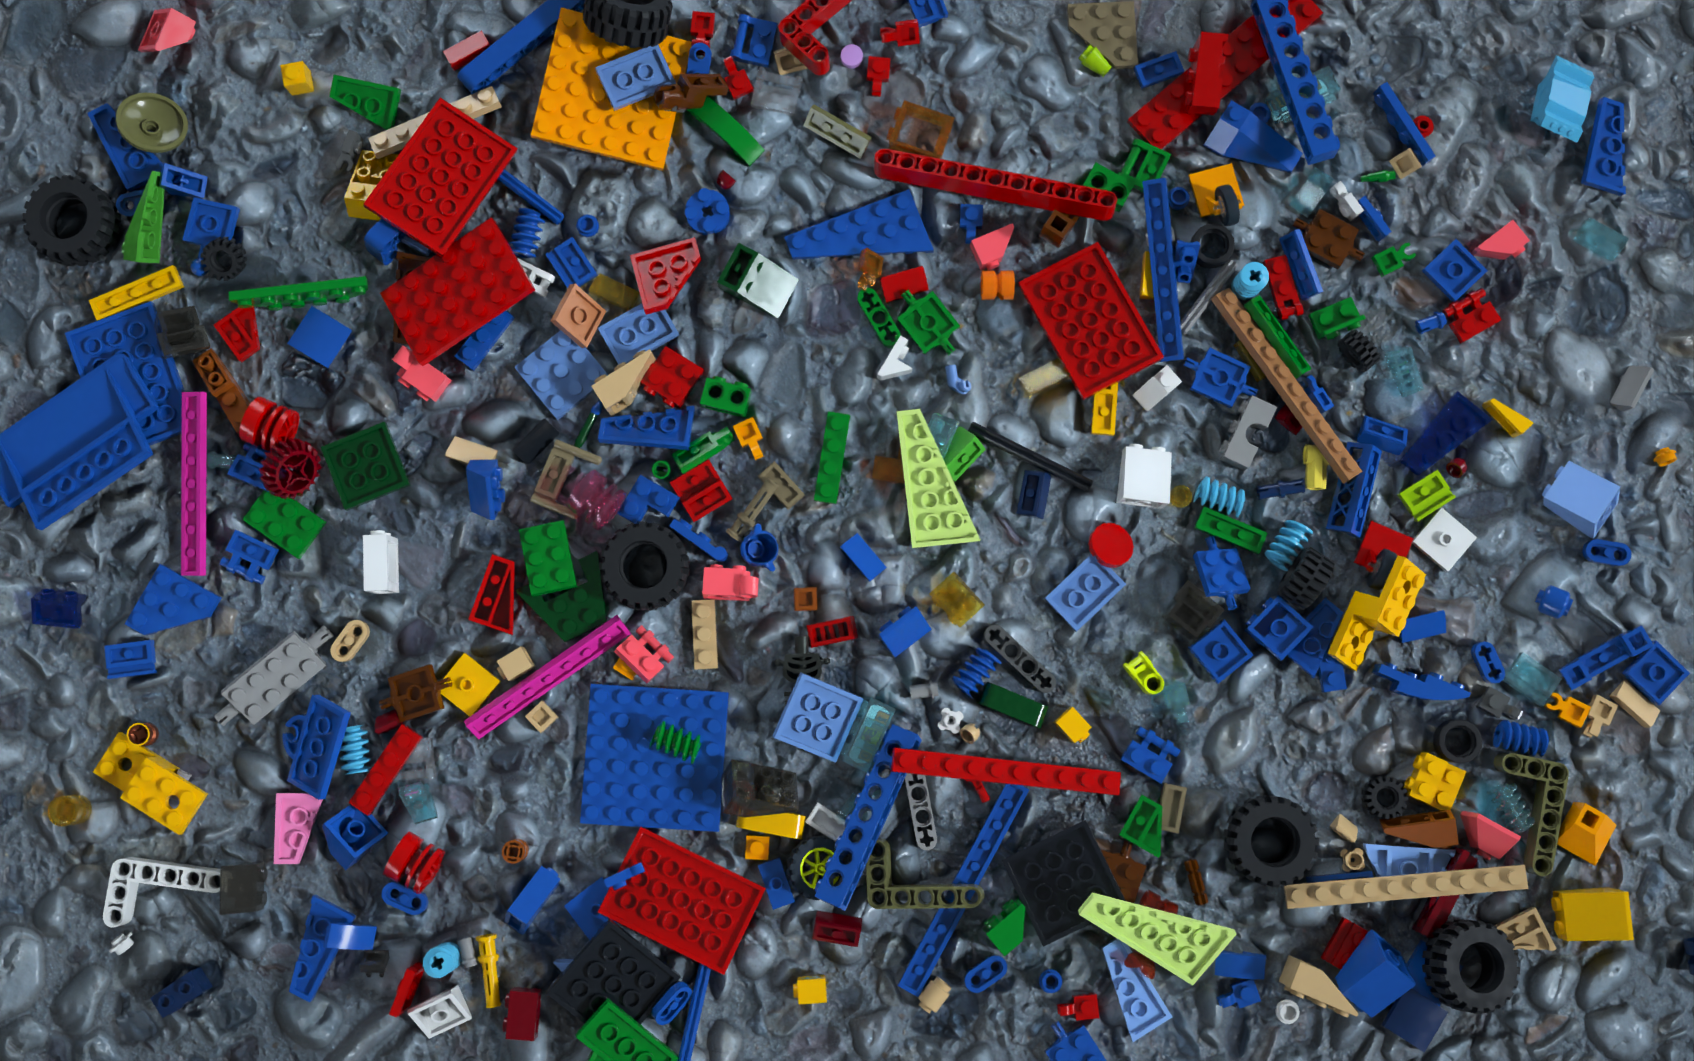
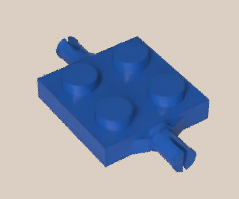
[1183,348,1258,408]
[1193,536,1251,610]
[1044,1021,1106,1061]

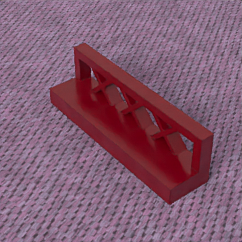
[1412,847,1478,938]

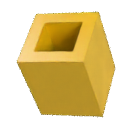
[280,61,314,96]
[1053,707,1092,743]
[793,975,827,1004]

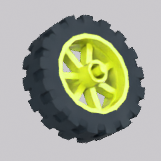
[786,837,850,901]

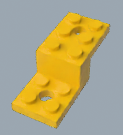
[1327,555,1426,671]
[93,732,208,835]

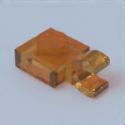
[857,248,884,291]

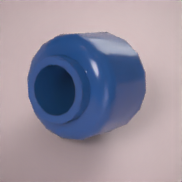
[1535,585,1573,619]

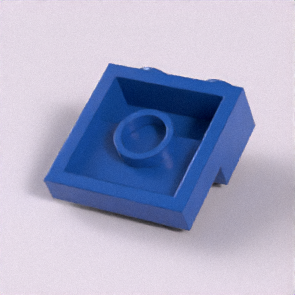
[1245,595,1313,661]

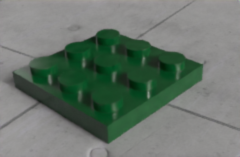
[321,421,411,511]

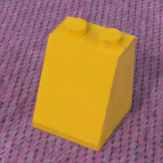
[1551,887,1634,941]

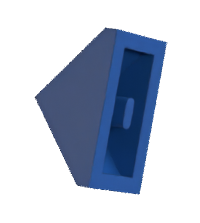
[159,163,208,199]

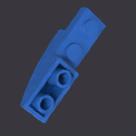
[1371,662,1471,700]

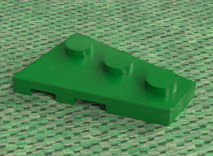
[329,75,401,130]

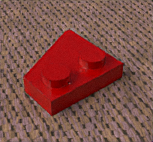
[214,306,260,362]

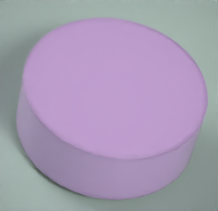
[841,44,863,69]

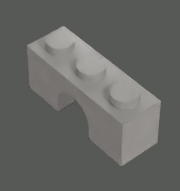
[1219,395,1277,471]

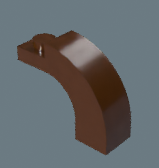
[1039,210,1080,248]

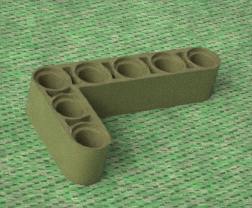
[1494,753,1569,876]
[866,838,985,909]

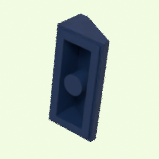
[1016,470,1051,519]

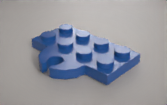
[282,694,351,800]

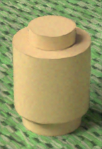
[918,977,951,1013]

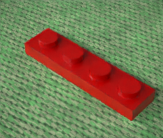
[348,724,423,816]

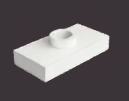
[805,802,846,842]

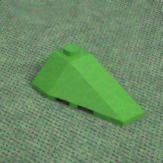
[122,171,165,263]

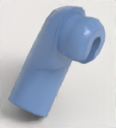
[945,365,971,394]

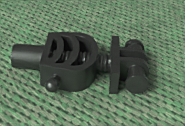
[774,636,830,706]

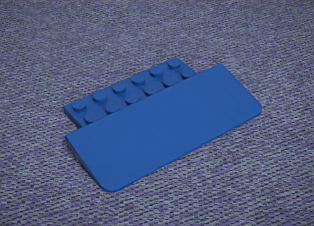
[0,354,160,530]

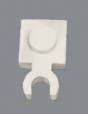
[1330,181,1364,221]

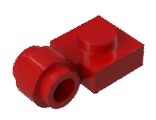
[690,11,715,56]

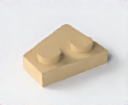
[1495,907,1557,951]

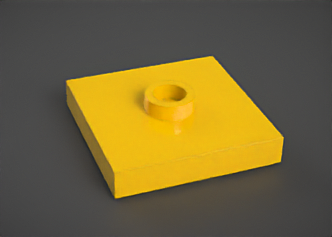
[441,653,501,717]

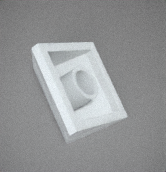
[407,985,472,1039]

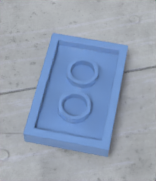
[595,44,676,111]
[598,303,679,365]
[1044,554,1126,632]

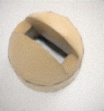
[960,723,980,744]

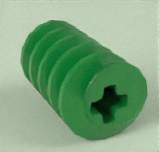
[649,720,702,764]

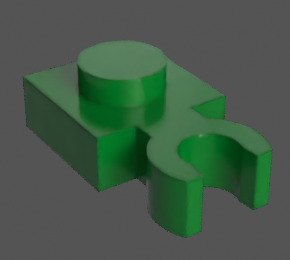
[1371,243,1416,277]

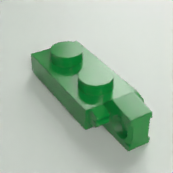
[671,427,735,474]

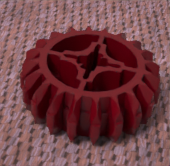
[258,438,322,499]

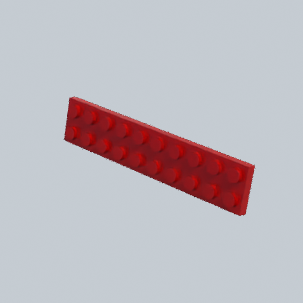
[1127,0,1323,149]

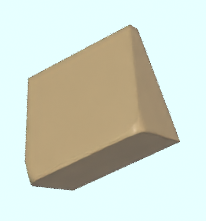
[1330,814,1358,843]

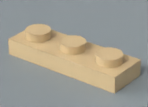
[691,599,718,670]

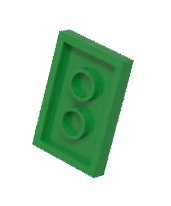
[242,491,327,559]
[519,520,578,597]

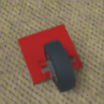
[1353,521,1414,591]

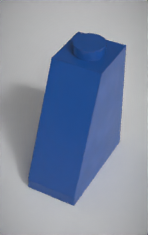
[504,866,561,935]

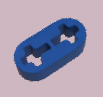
[1471,642,1505,684]

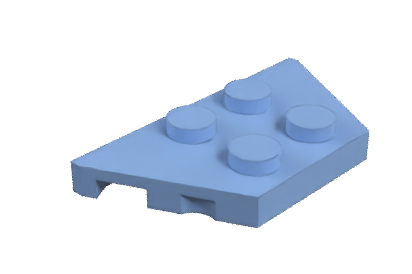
[1363,843,1456,877]

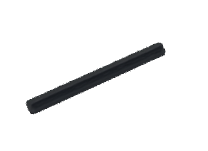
[968,422,1093,492]

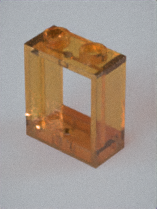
[886,100,955,159]

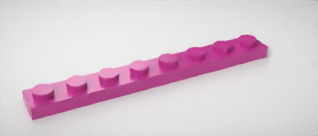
[181,392,207,576]
[464,615,631,740]

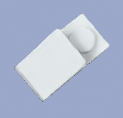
[877,335,912,380]
[1132,365,1182,412]

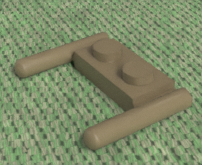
[530,439,602,519]

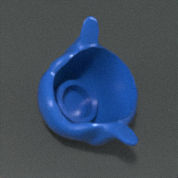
[740,523,778,572]

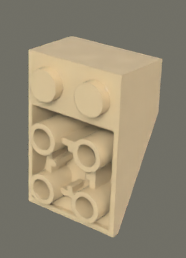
[591,349,656,416]
[1279,955,1359,1018]

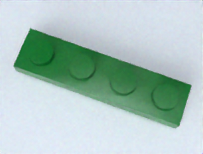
[1244,295,1312,379]
[814,411,850,505]

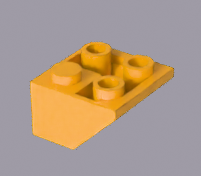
[1557,802,1617,866]

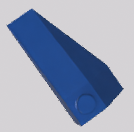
[1203,100,1303,173]

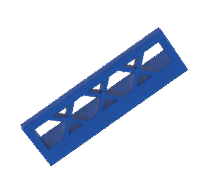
[1326,442,1382,538]

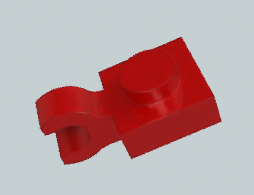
[880,19,920,47]
[723,56,754,100]
[867,56,891,97]
[1057,993,1099,1021]

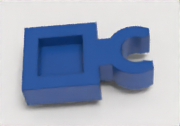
[603,862,645,891]

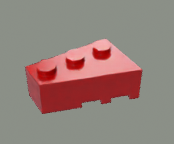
[1185,32,1229,115]
[468,554,515,635]

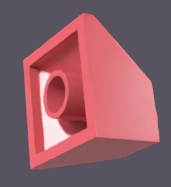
[138,8,196,52]
[1460,811,1521,861]

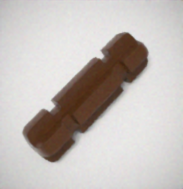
[1184,859,1208,906]

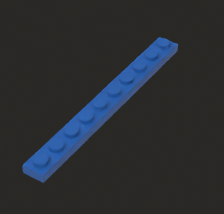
[897,784,1029,997]

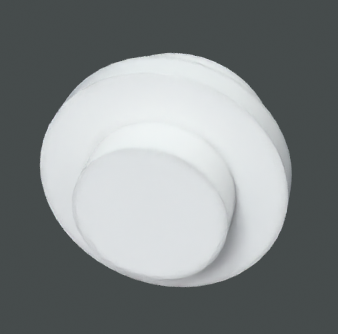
[1275,999,1300,1024]

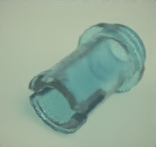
[206,451,236,469]

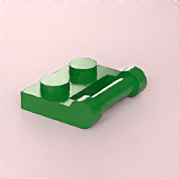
[1118,139,1171,192]

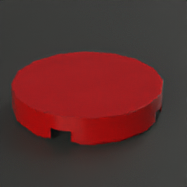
[1088,523,1134,568]

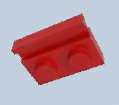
[1321,917,1368,970]

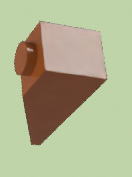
[1379,810,1459,849]

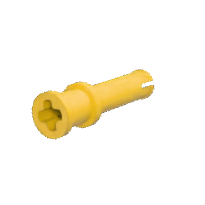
[475,933,501,1008]

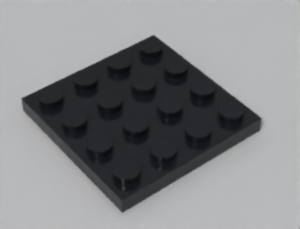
[1002,820,1126,947]
[546,918,681,1024]

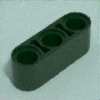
[978,682,1049,729]

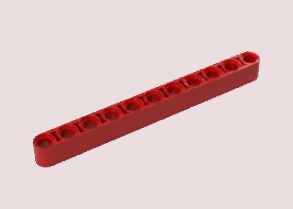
[874,149,1117,221]

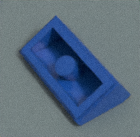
[1357,415,1408,455]
[840,533,887,582]
[1399,610,1446,643]

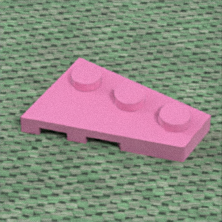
[274,793,323,864]

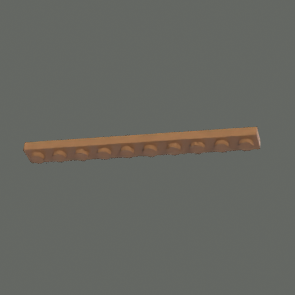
[1211,288,1363,484]

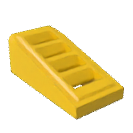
[1482,398,1533,438]

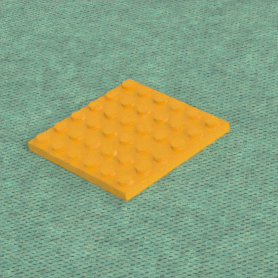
[531,7,691,171]

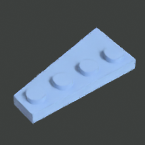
[1101,938,1172,1042]

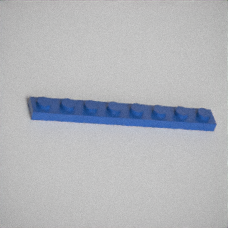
[1142,178,1184,362]

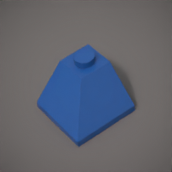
[322,804,388,871]

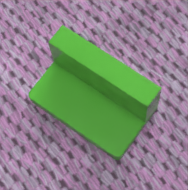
[939,426,986,481]

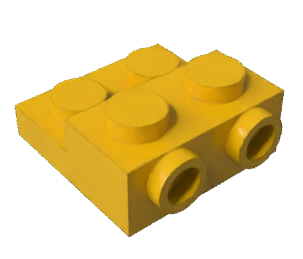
[1404,752,1467,811]

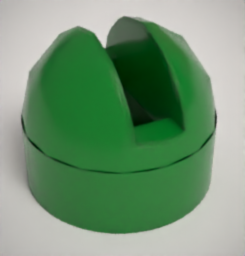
[652,460,671,479]

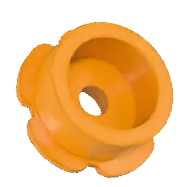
[1653,447,1677,467]

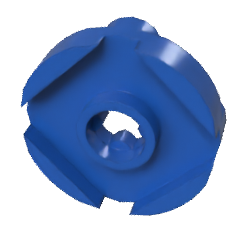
[685,188,730,235]

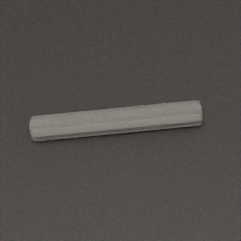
[1180,259,1238,334]

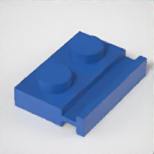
[907,0,948,28]
[545,237,598,288]
[104,640,157,679]

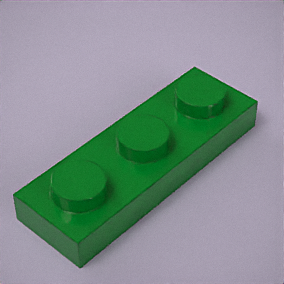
[1194,507,1268,555]

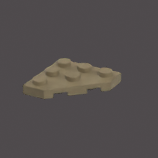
[1067,1,1138,69]

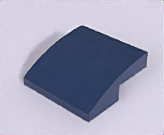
[1381,988,1448,1053]

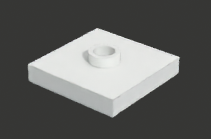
[1412,508,1477,572]

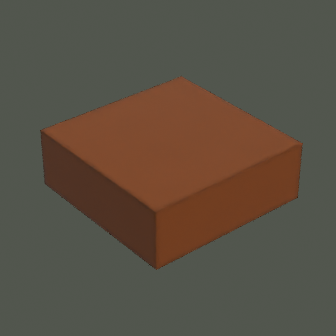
[794,587,817,611]

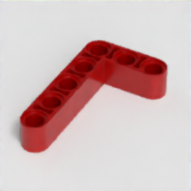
[778,0,852,75]

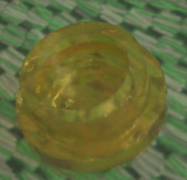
[1170,485,1192,508]

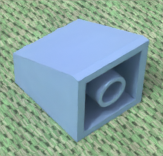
[1542,461,1620,539]

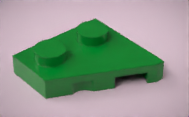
[1119,795,1163,858]

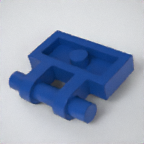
[227,442,271,492]
[220,530,279,584]
[1120,726,1181,784]

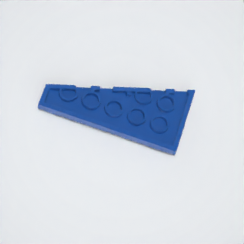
[784,189,934,260]

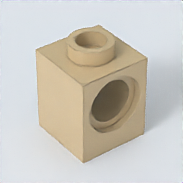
[497,646,536,681]

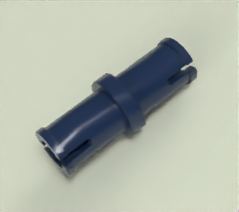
[1256,478,1305,500]

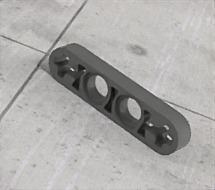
[984,625,1056,693]

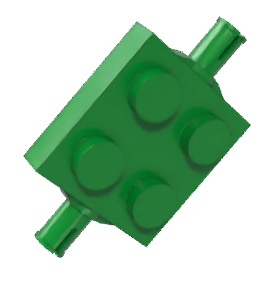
[897,290,960,356]

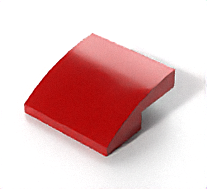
[669,459,733,522]

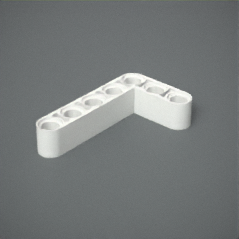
[103,857,233,928]

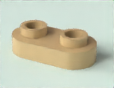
[330,620,370,662]

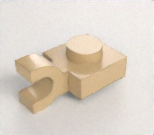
[1581,695,1618,738]

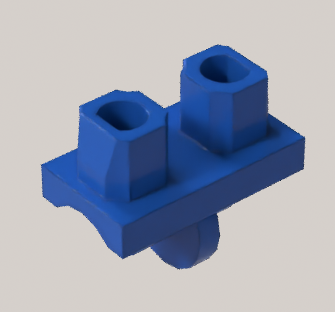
[1174,240,1200,283]

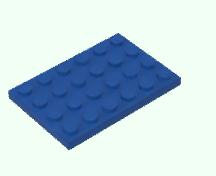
[65,301,185,446]

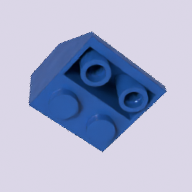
[466,459,505,520]
[878,606,932,658]

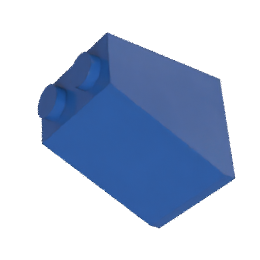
[1335,929,1416,1018]

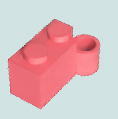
[392,345,452,402]
[702,564,759,601]

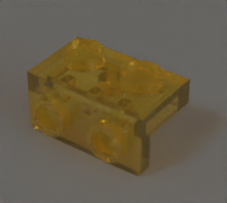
[929,571,985,627]

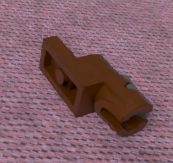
[654,74,729,113]

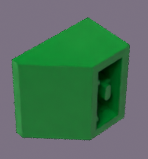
[982,898,1025,957]

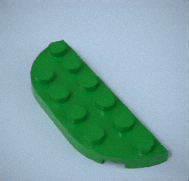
[228,276,368,311]

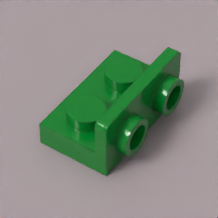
[1308,297,1366,340]

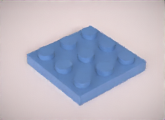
[514,330,608,420]
[772,672,864,763]

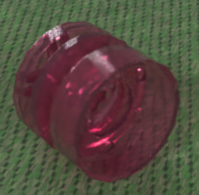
[566,469,627,531]

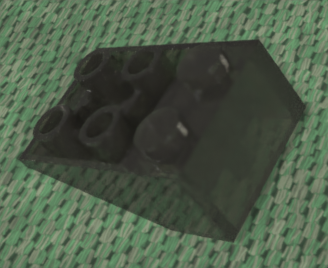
[721,759,799,817]

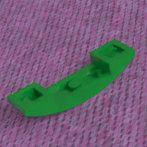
[686,96,765,167]

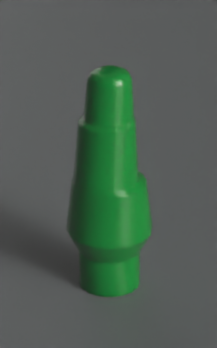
[1360,170,1396,182]

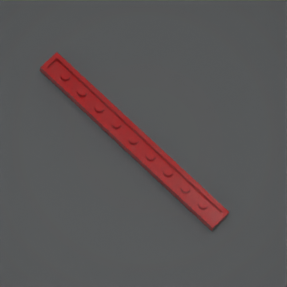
[891,748,1121,796]

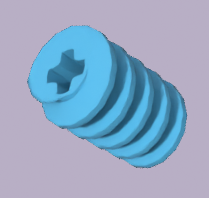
[1231,262,1269,300]
[1194,476,1245,518]
[1265,520,1313,571]
[340,725,372,775]
[423,942,462,978]

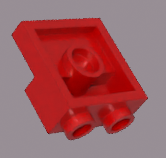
[641,346,704,409]

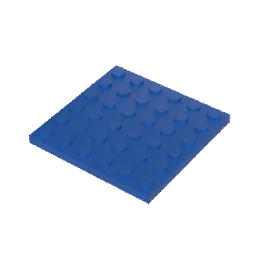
[580,684,729,832]

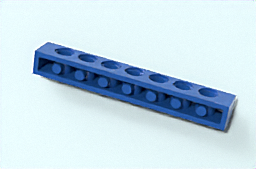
[1250,0,1340,165]
[815,724,922,911]

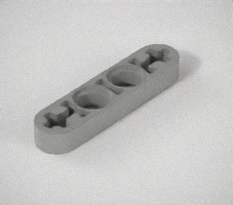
[905,774,937,850]

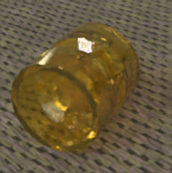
[47,794,92,826]

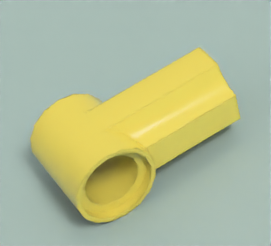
[1303,444,1329,490]

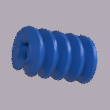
[509,208,545,258]
[952,648,1002,699]
[1493,720,1549,757]

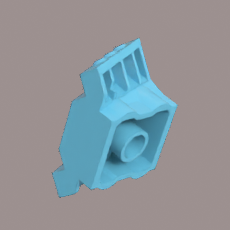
[1530,55,1594,142]

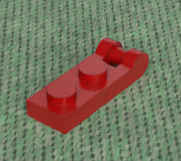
[1262,255,1304,320]

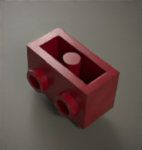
[502,987,542,1041]

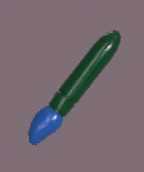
[574,400,603,448]

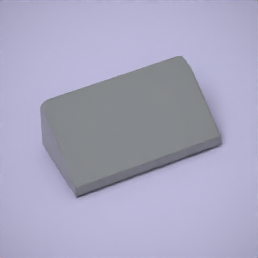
[1610,366,1654,412]

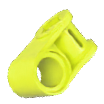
[1122,651,1164,695]

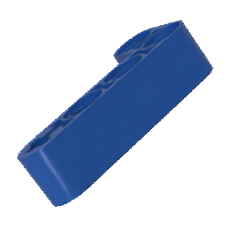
[364,218,407,265]

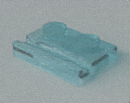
[1503,652,1562,706]

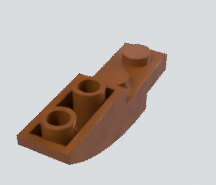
[192,348,250,434]

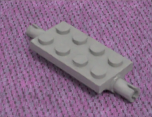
[214,625,333,726]

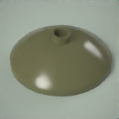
[116,93,188,153]

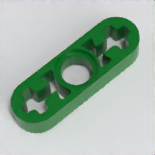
[857,287,901,348]

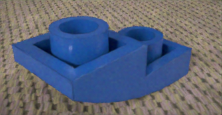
[324,923,377,950]
[1215,951,1267,979]

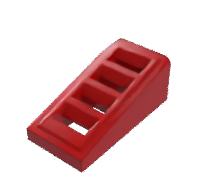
[806,616,858,648]

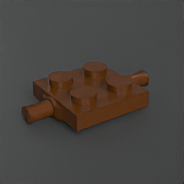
[1292,209,1365,269]
[379,664,452,723]
[1101,840,1146,903]

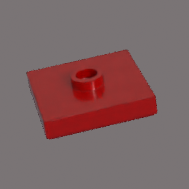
[389,962,424,1017]

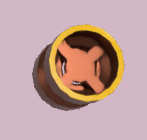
[127,723,159,746]

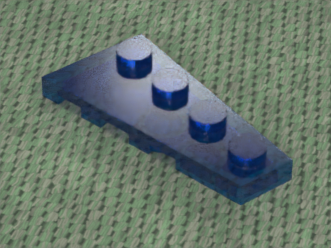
[1399,391,1493,475]

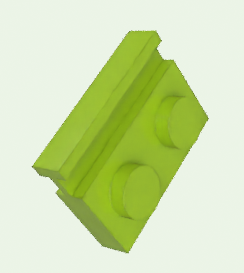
[1397,469,1456,522]

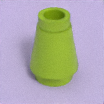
[1078,45,1112,77]

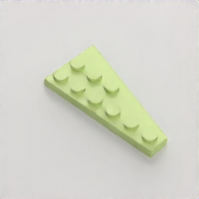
[897,409,981,548]
[1078,893,1236,985]

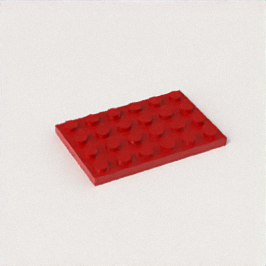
[363,98,518,258]
[380,217,536,366]
[1018,242,1164,400]
[598,827,766,975]

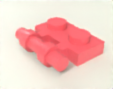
[614,625,674,684]

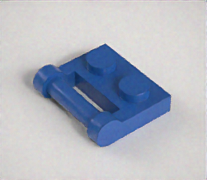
[729,14,778,68]

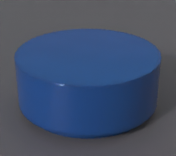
[1249,103,1271,123]

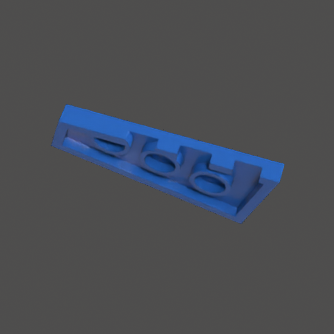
[1581,97,1626,196]
[87,103,163,192]
[598,406,695,450]
[289,895,356,1002]

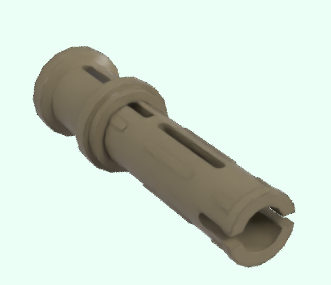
[726,477,780,543]

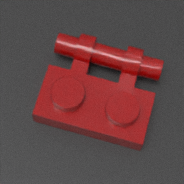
[1442,288,1502,344]

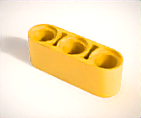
[736,803,806,839]

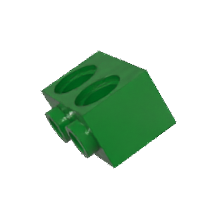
[1083,162,1135,212]
[700,376,752,418]

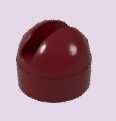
[717,170,736,190]
[1446,458,1467,478]

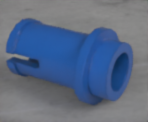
[1415,311,1447,334]

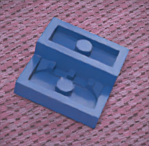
[287,306,352,368]

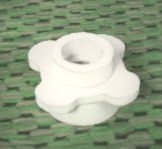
[938,708,964,734]
[109,932,134,955]

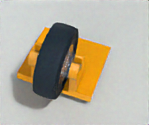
[1188,163,1244,226]

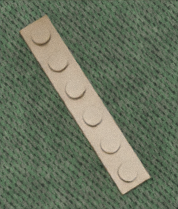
[368,86,502,159]

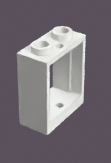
[363,530,399,594]

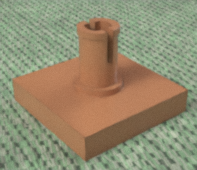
[550,284,606,348]

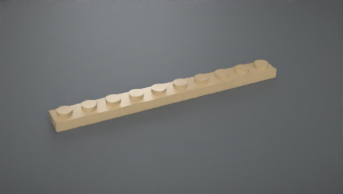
[1284,865,1528,909]

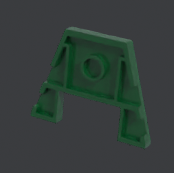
[516,551,607,642]

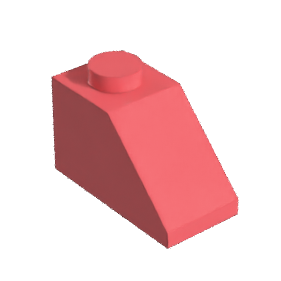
[1470,220,1530,260]
[970,223,1014,270]

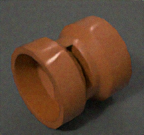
[502,839,529,864]

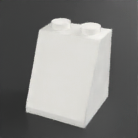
[1116,444,1172,509]

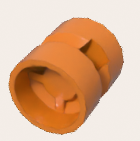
[980,270,1015,300]

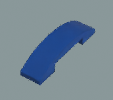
[1559,625,1654,690]

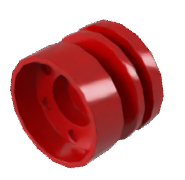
[239,397,300,451]
[383,831,445,894]

